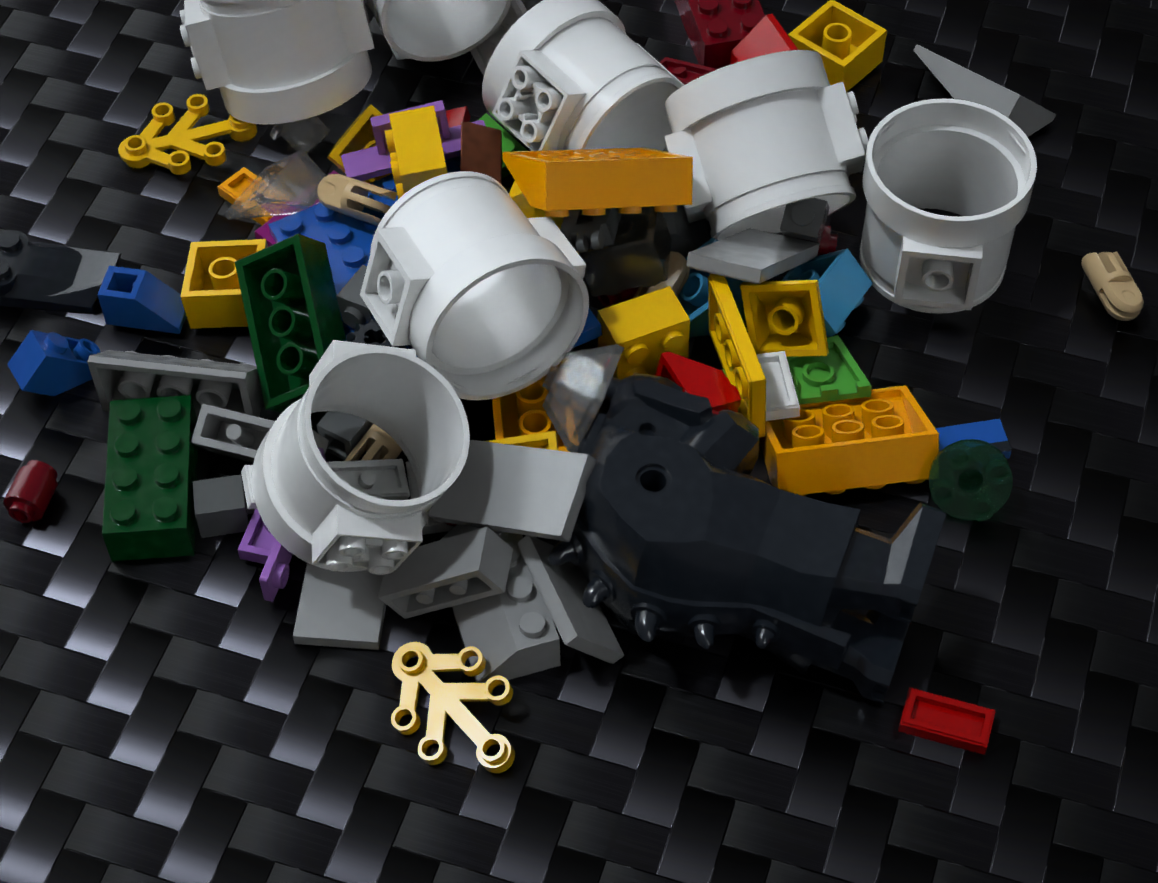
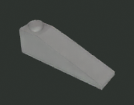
[913,44,1056,137]

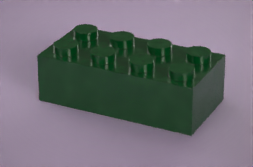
[235,234,346,413]
[102,395,198,562]

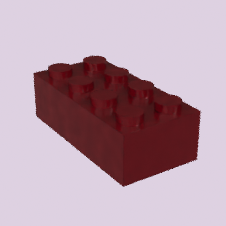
[674,0,765,69]

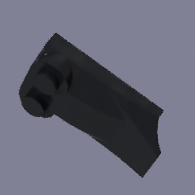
[0,230,121,314]

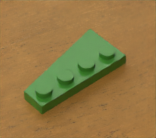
[721,335,872,412]

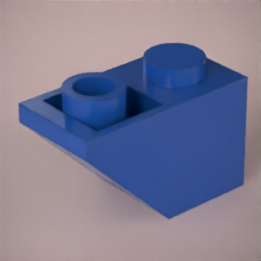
[97,266,186,334]
[7,330,100,396]

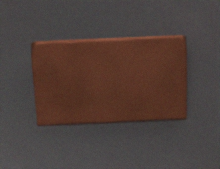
[460,122,502,185]

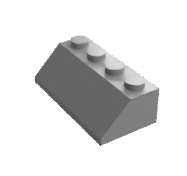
[87,350,264,420]
[440,524,561,683]

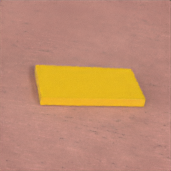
[708,273,766,438]

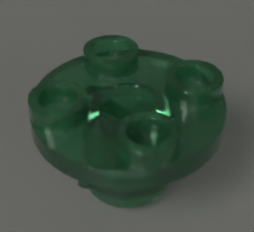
[929,439,1013,521]

